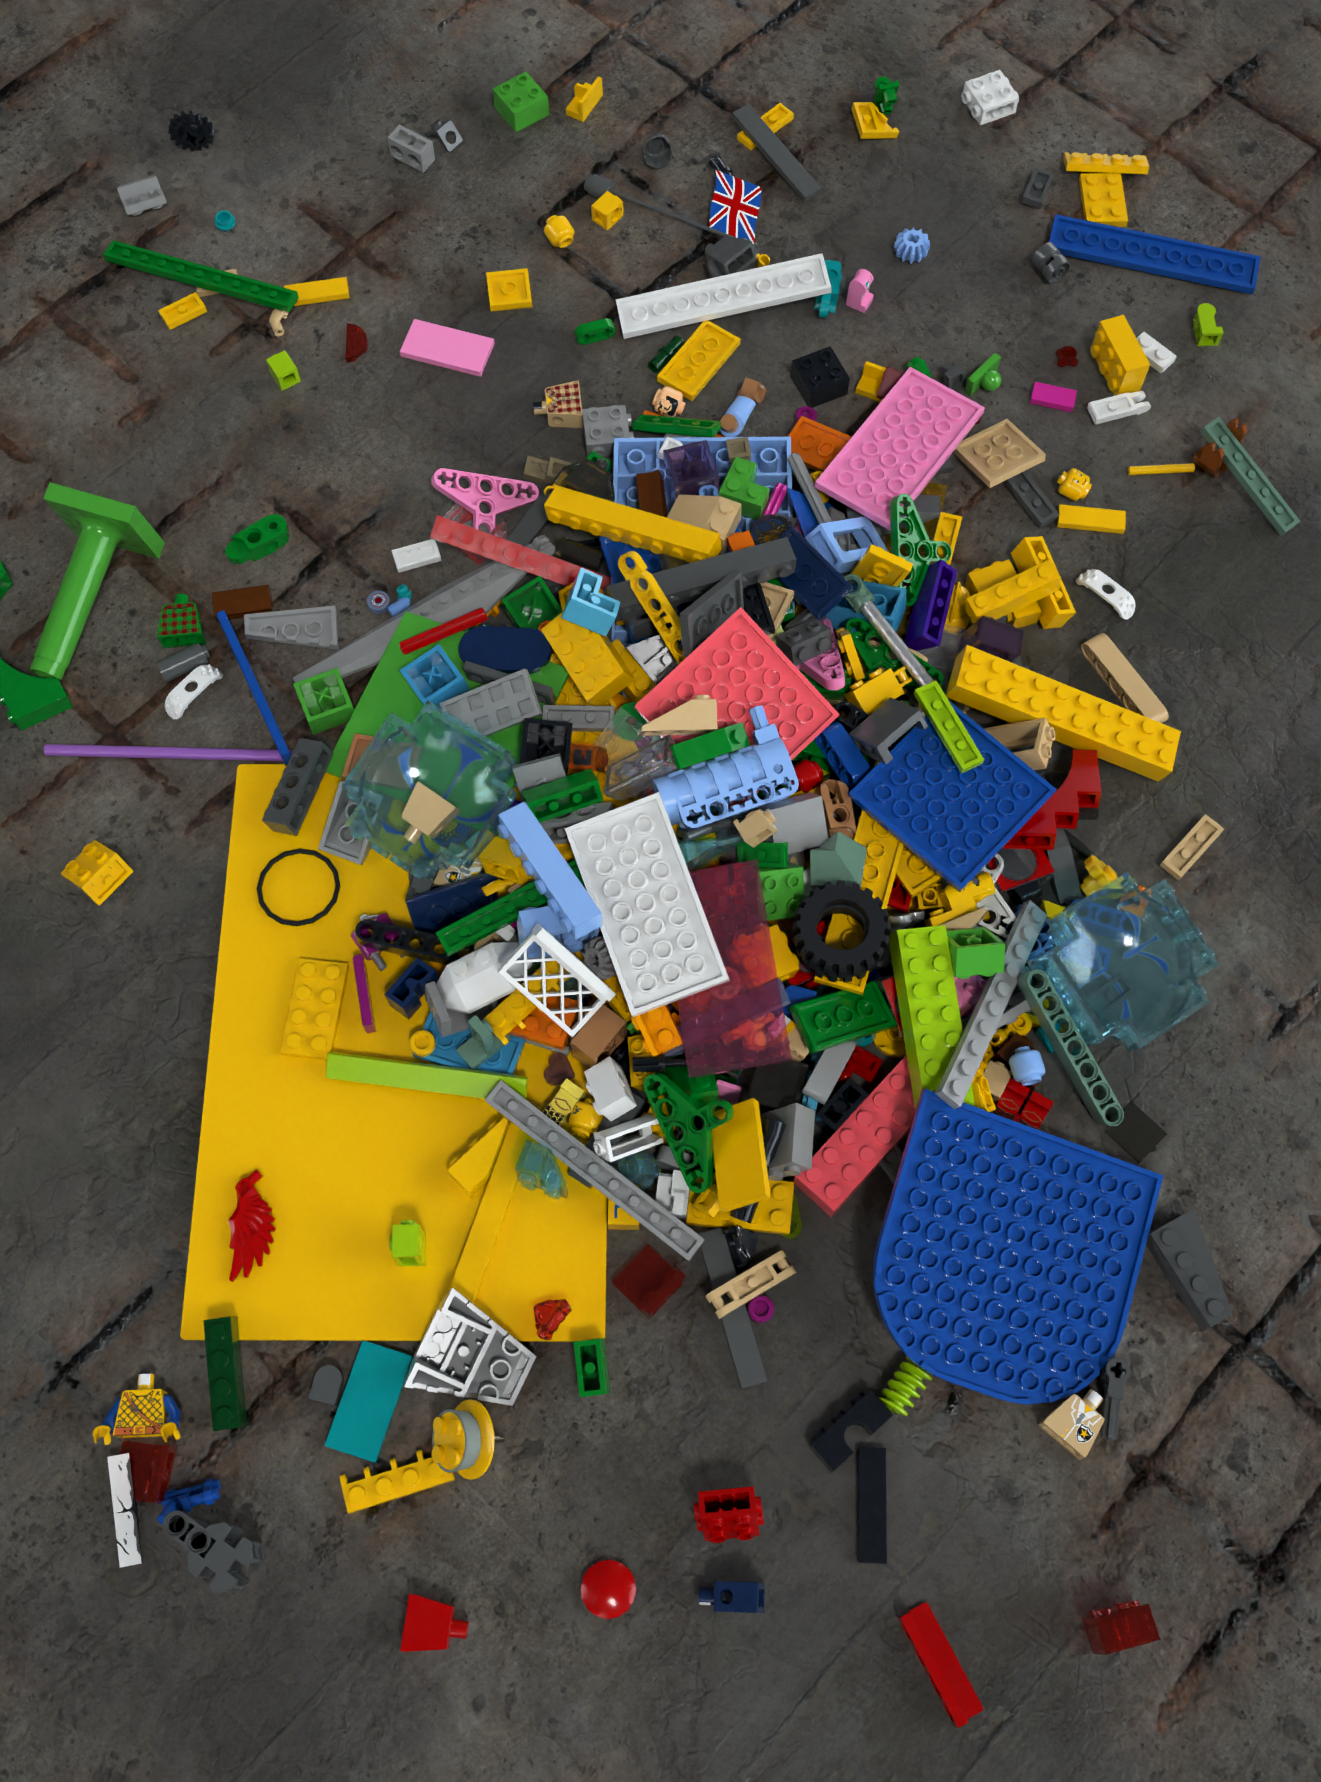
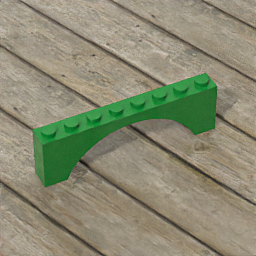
[0,560,73,731]

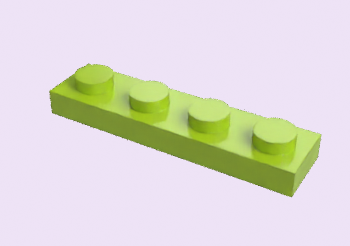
[914,680,984,774]

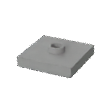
[512,753,567,802]

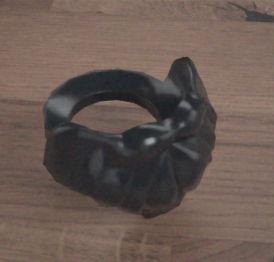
[722,1225,758,1268]

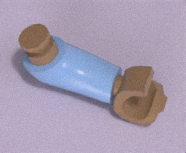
[720,377,767,437]

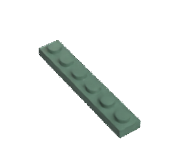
[1200,417,1300,536]

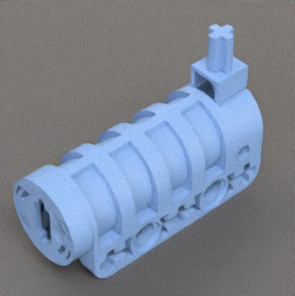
[652,705,799,832]

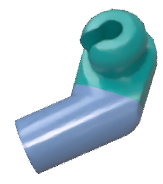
[387,584,412,617]

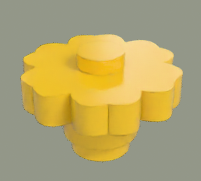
[1080,855,1126,900]

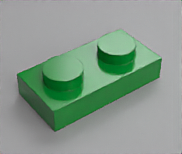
[737,841,788,868]

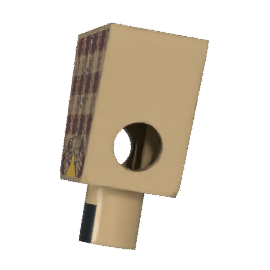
[533,381,583,428]

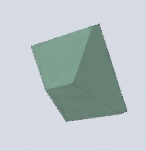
[810,831,867,889]

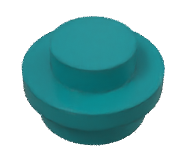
[214,210,236,231]

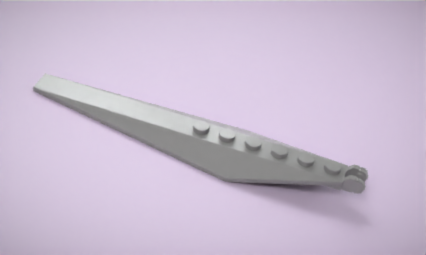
[293,535,556,683]

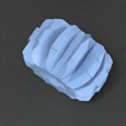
[894,227,930,264]

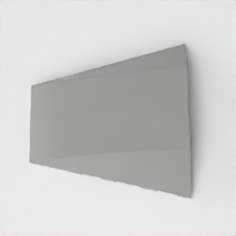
[403,1287,536,1406]

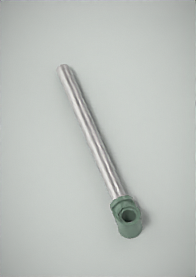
[844,574,949,700]

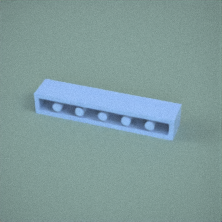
[497,801,602,940]

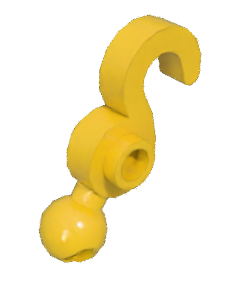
[990,998,1049,1048]

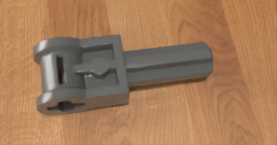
[1100,1358,1130,1440]

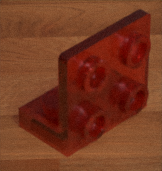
[612,1245,686,1320]
[110,1441,177,1505]

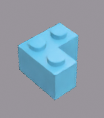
[561,567,620,637]

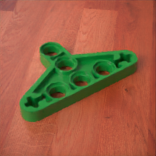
[890,493,952,606]
[845,617,944,690]
[643,1073,734,1193]

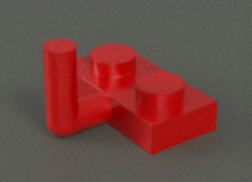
[832,1045,883,1094]

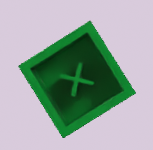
[501,576,562,630]

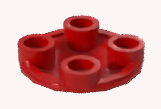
[580,1560,636,1619]

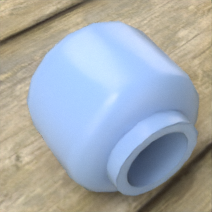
[1009,1046,1045,1086]

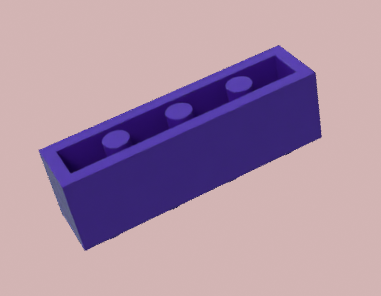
[905,559,957,654]

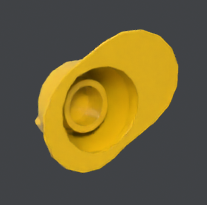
[943,582,971,634]

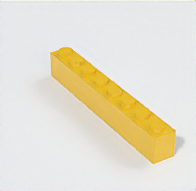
[544,485,722,563]

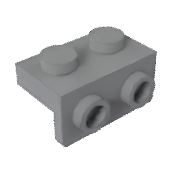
[117,175,167,216]

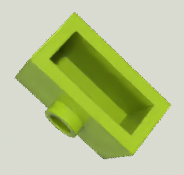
[389,1220,426,1267]

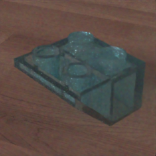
[515,1140,568,1199]

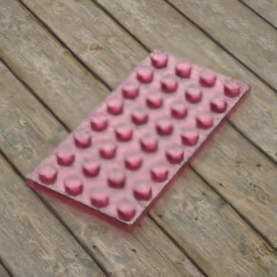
[677,859,792,1078]

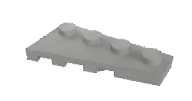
[244,606,339,650]

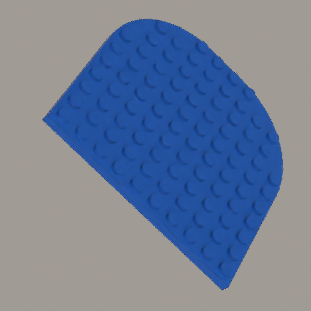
[873,1089,1164,1404]

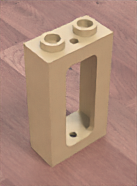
[983,718,1055,770]

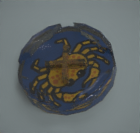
[750,514,795,545]

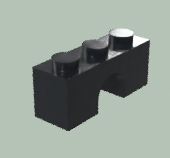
[809,1390,893,1473]

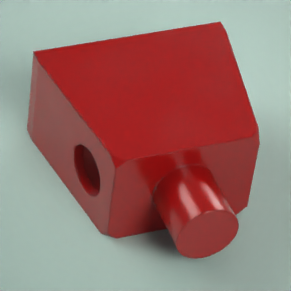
[400,1594,469,1652]

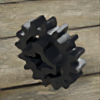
[169,111,214,151]

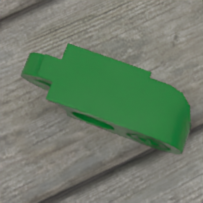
[225,514,289,564]

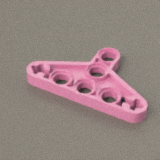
[431,468,539,535]
[796,619,845,691]

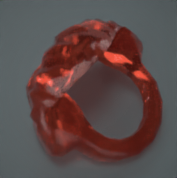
[534,1299,572,1340]

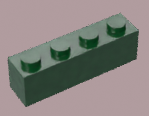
[203,1316,247,1432]

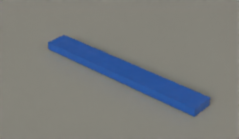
[217,610,291,766]

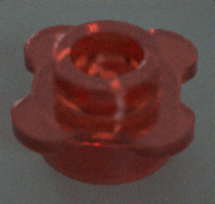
[1055,346,1079,367]

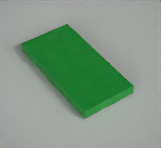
[789,981,897,1054]

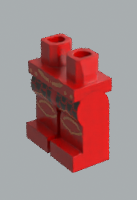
[992,1078,1054,1130]

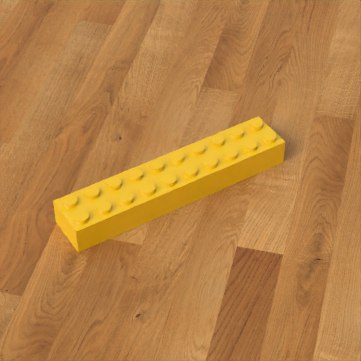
[946,645,1181,782]

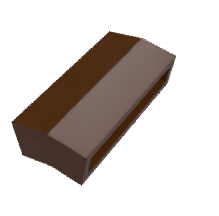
[636,470,667,518]
[212,585,273,622]

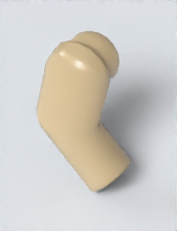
[269,309,288,337]

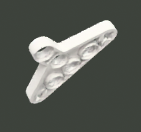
[936,854,1017,940]

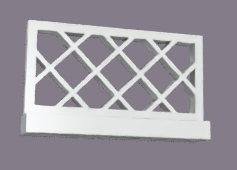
[497,923,616,1037]

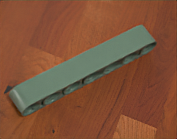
[1018,969,1124,1126]

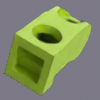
[1193,303,1224,346]

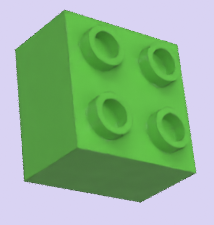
[492,72,549,132]
[293,668,354,735]
[746,862,804,922]
[946,927,1005,979]

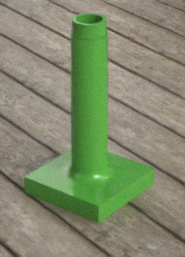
[29,482,165,682]

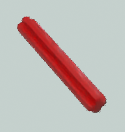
[399,608,487,655]

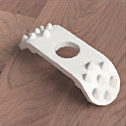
[1075,569,1136,619]
[165,664,223,719]

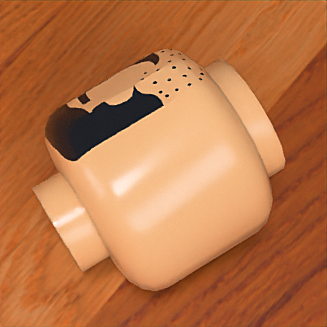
[652,386,686,417]

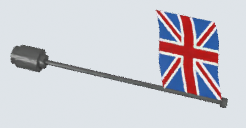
[584,170,761,249]

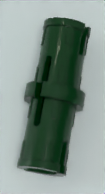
[648,335,685,373]

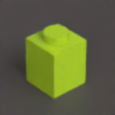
[266,350,301,391]

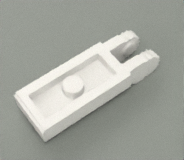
[1087,391,1151,425]

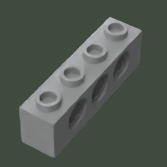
[540,802,614,844]

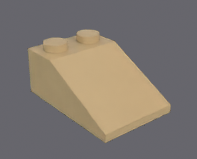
[667,495,742,555]
[637,695,717,736]

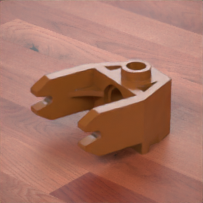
[1193,418,1247,477]

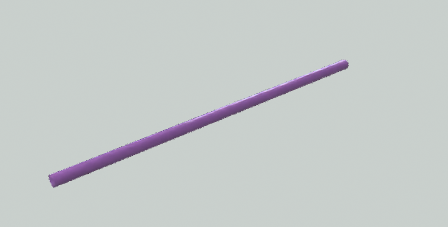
[44,744,333,761]

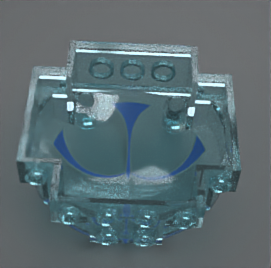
[341,700,518,881]
[1027,872,1219,1052]

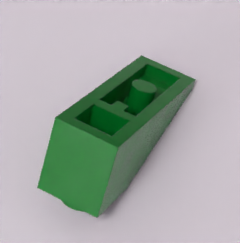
[670,722,750,770]

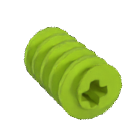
[878,1356,932,1417]

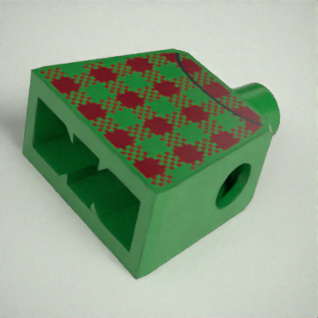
[157,594,206,648]

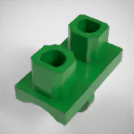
[872,77,899,115]

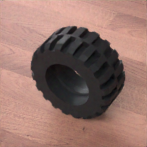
[792,881,891,982]

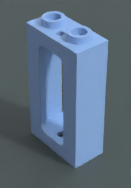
[805,516,889,573]

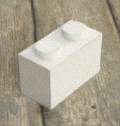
[584,1056,637,1122]

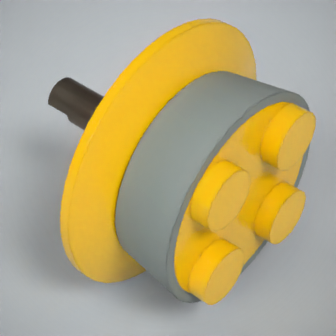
[432,1400,505,1480]

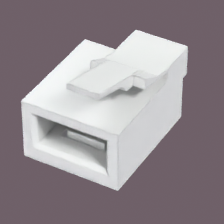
[655,1170,690,1219]

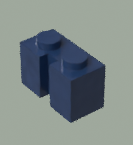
[384,957,439,1020]

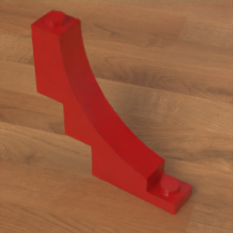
[1002,750,1102,850]

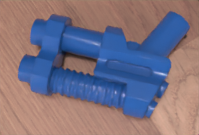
[157,1478,221,1524]

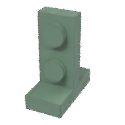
[456,1015,512,1070]

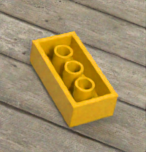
[541,612,635,706]

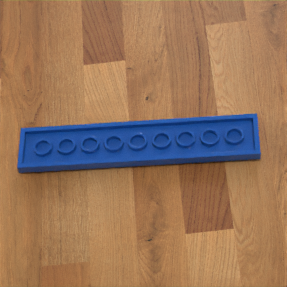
[1049,214,1261,294]

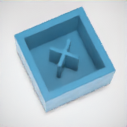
[400,644,470,716]

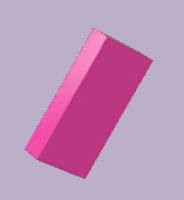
[1030,382,1077,412]

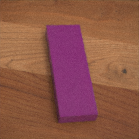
[353,954,376,1033]

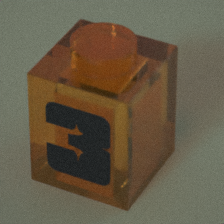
[568,744,608,773]

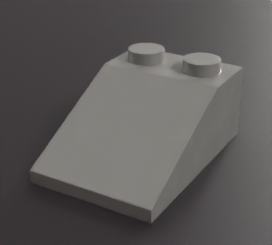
[318,781,393,865]

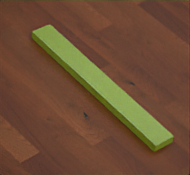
[326,1051,528,1099]

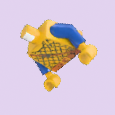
[92,1374,181,1445]

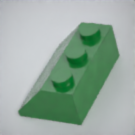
[659,1043,720,1116]

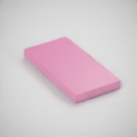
[400,319,495,377]

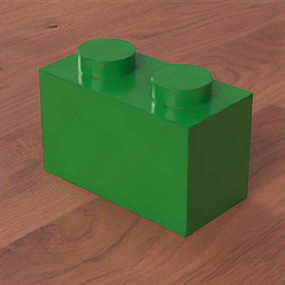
[573,1338,611,1398]

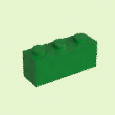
[521,768,604,823]

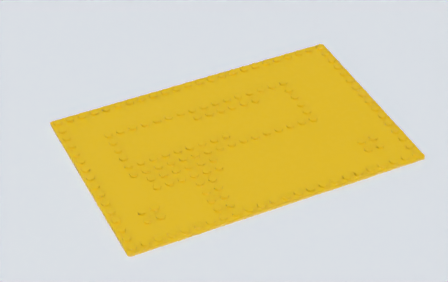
[180,764,610,1342]

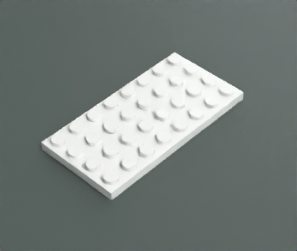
[565,792,730,1017]

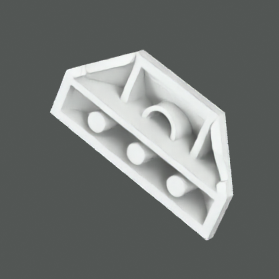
[436,942,532,1014]

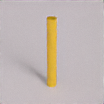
[1127,463,1195,475]

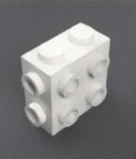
[961,70,1019,125]

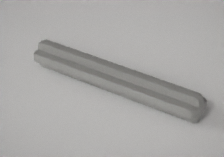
[788,453,832,524]

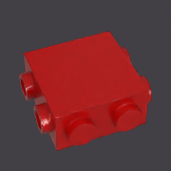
[694,1486,764,1543]

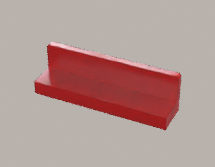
[897,1602,983,1728]

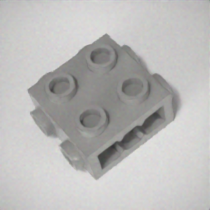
[582,405,634,457]

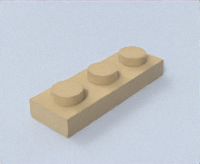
[1160,814,1224,881]

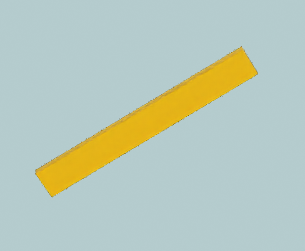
[449,1103,543,1303]

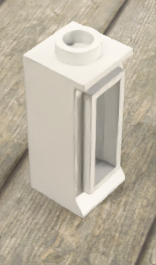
[593,1114,664,1162]

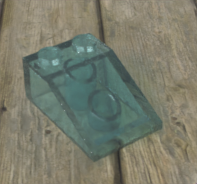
[677,836,744,875]

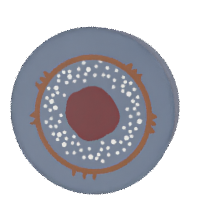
[367,591,391,614]

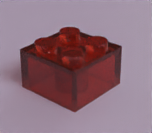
[1082,1599,1161,1655]

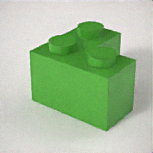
[719,457,770,521]

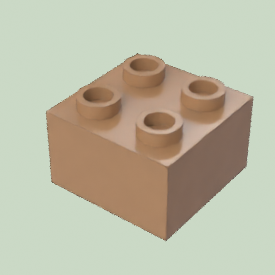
[570,1004,627,1069]

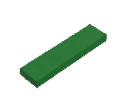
[632,414,721,438]

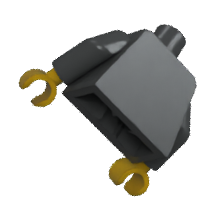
[705,236,770,278]

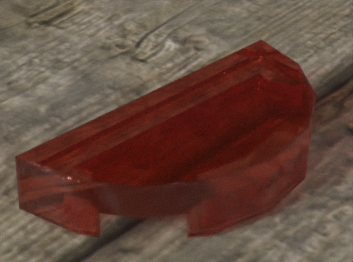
[345,323,368,362]

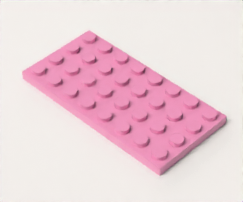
[815,367,985,531]

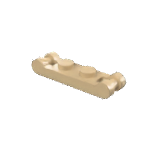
[705,1250,797,1319]

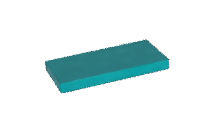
[324,1340,413,1463]

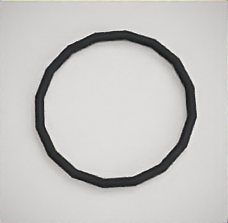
[257,849,340,926]

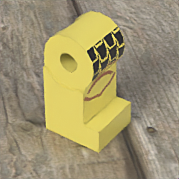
[543,1078,586,1127]

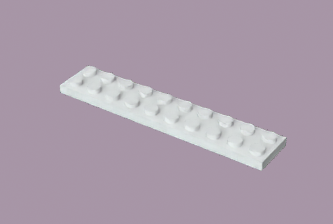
[616,253,832,339]

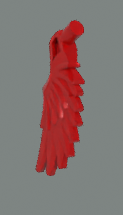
[228,1169,276,1282]

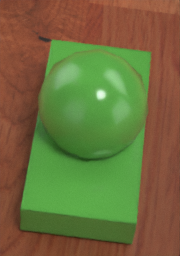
[965,353,1001,396]

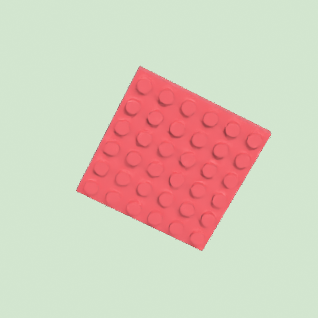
[634,607,840,809]

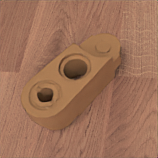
[814,780,857,840]

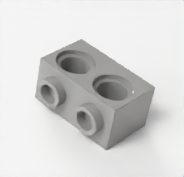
[387,125,435,173]

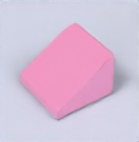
[717,1080,741,1105]

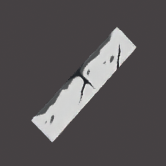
[107,1453,142,1567]

